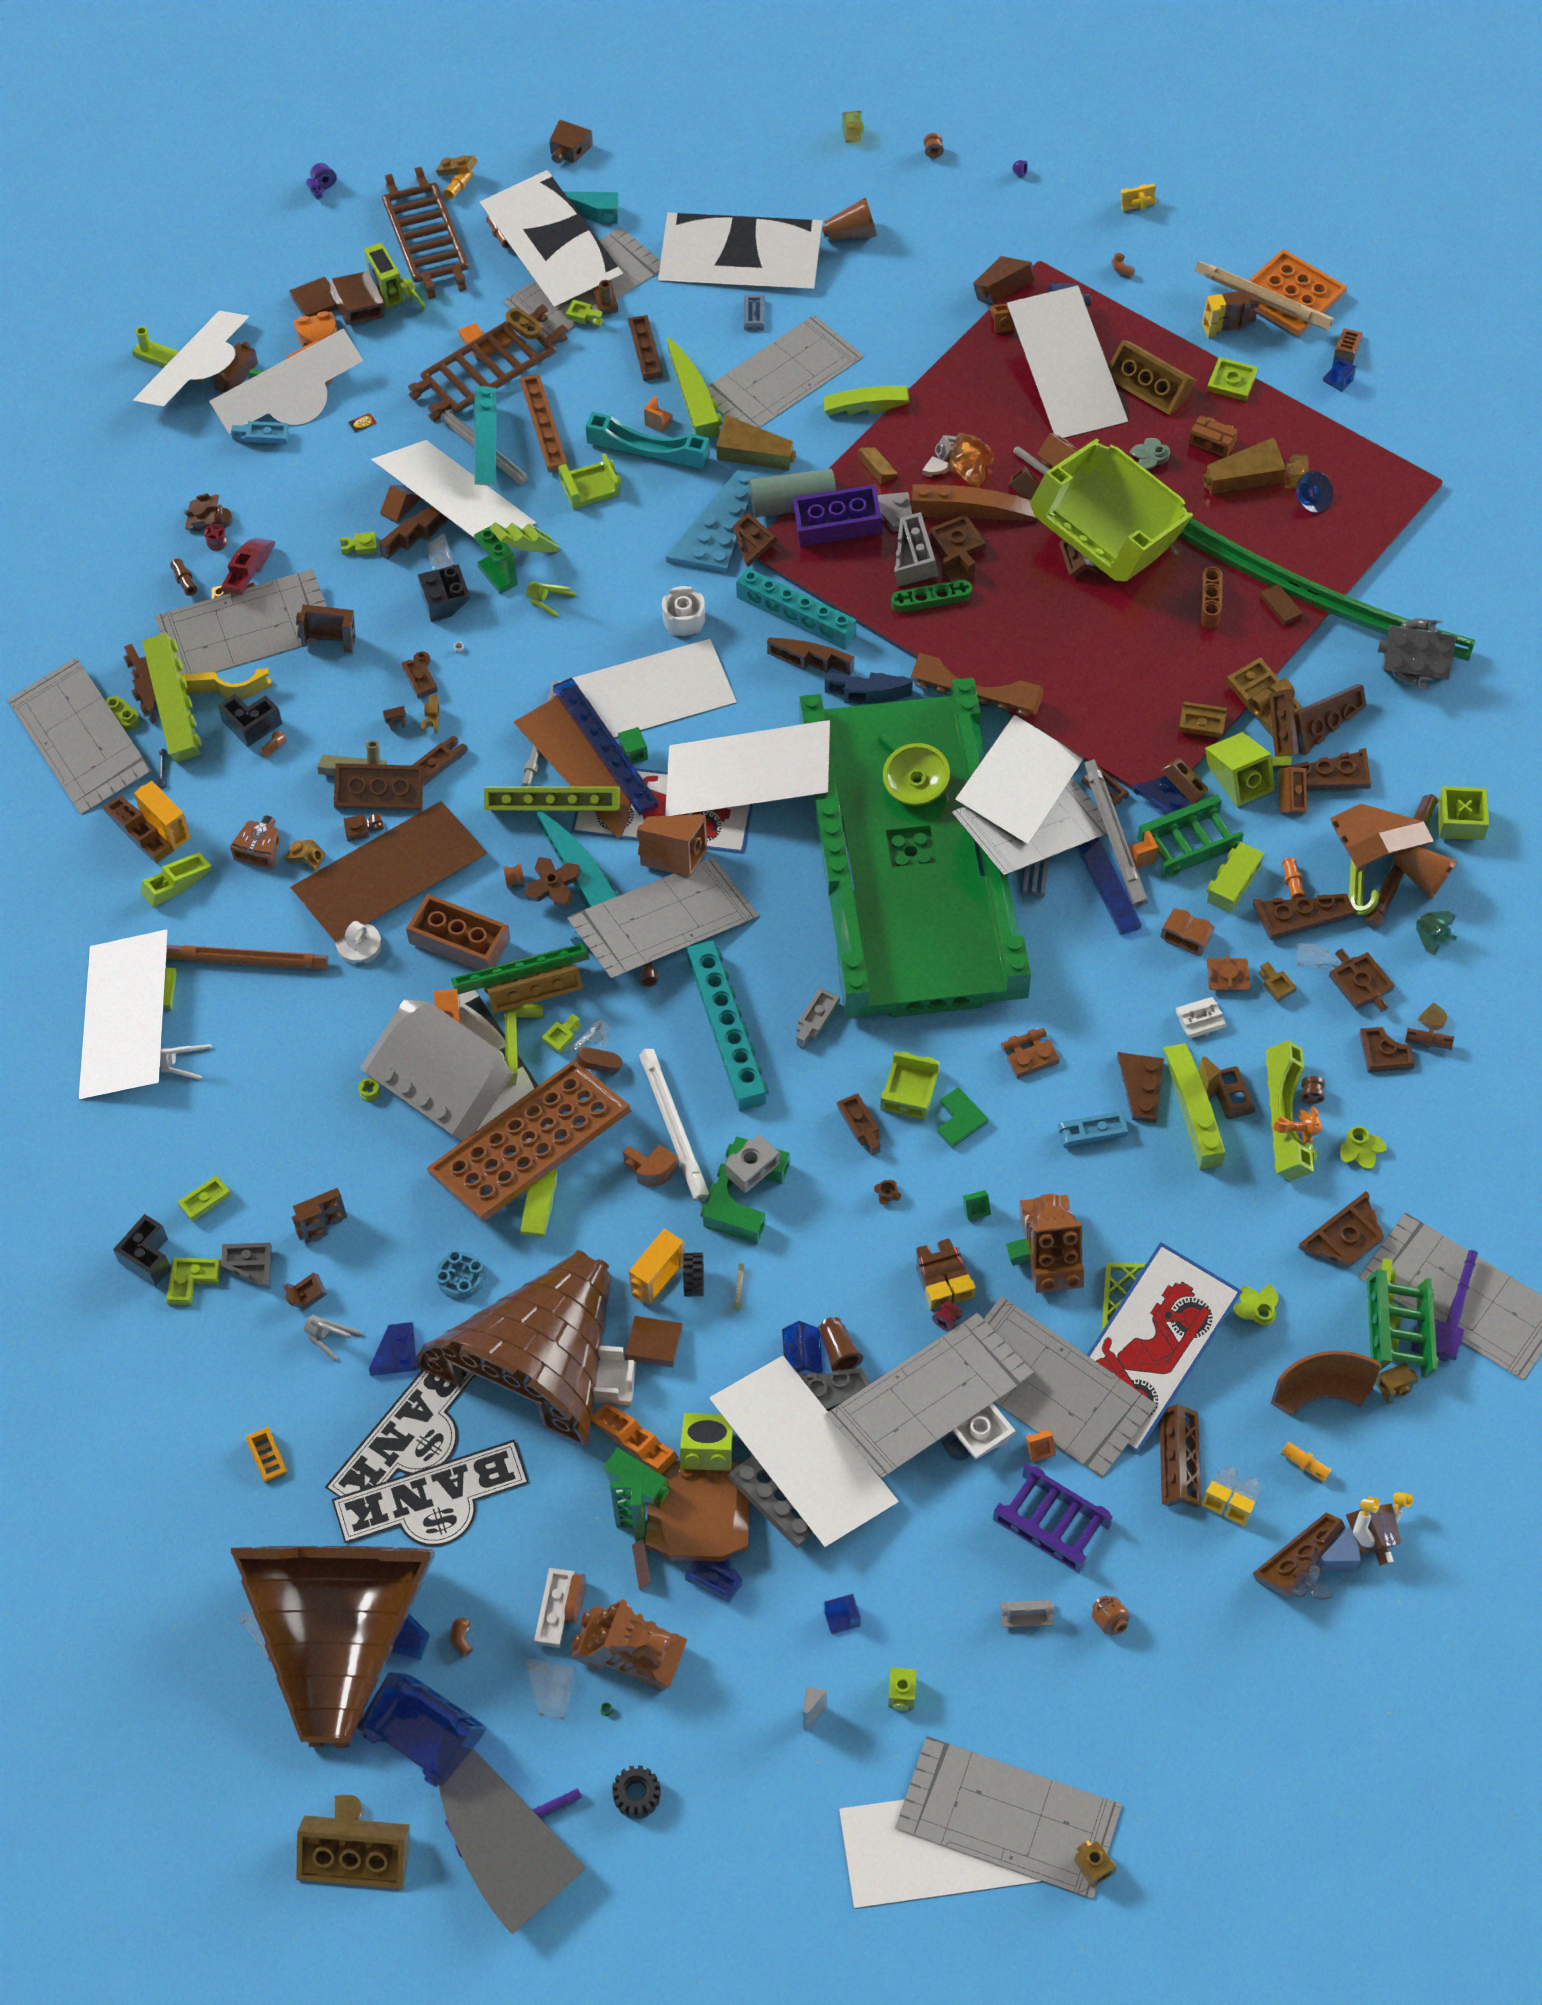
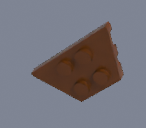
[1298,1191,1384,1268]

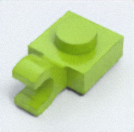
[566,300,603,327]
[542,1014,581,1054]

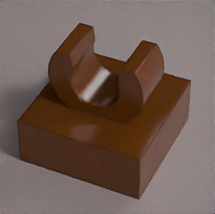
[382,706,406,731]

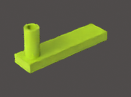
[132,326,205,382]
[504,1004,543,1085]

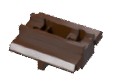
[185,493,219,532]

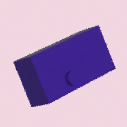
[793,485,883,547]

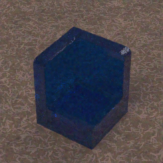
[1323,356,1356,392]
[823,1594,861,1634]

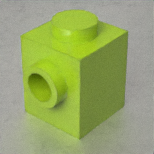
[888,1667,917,1711]

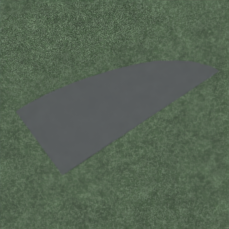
[438,1724,586,1935]

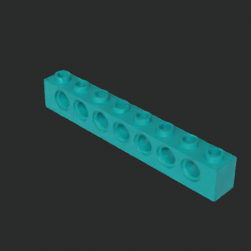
[687,940,769,1111]

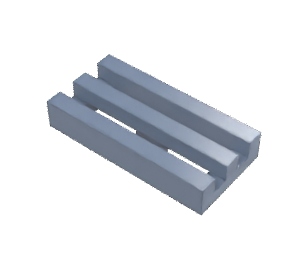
[744,295,764,330]
[1022,857,1049,897]

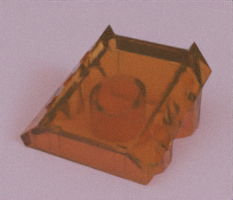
[947,433,994,488]

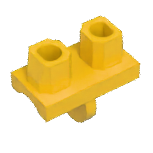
[1120,184,1156,211]

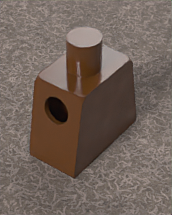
[550,120,593,164]

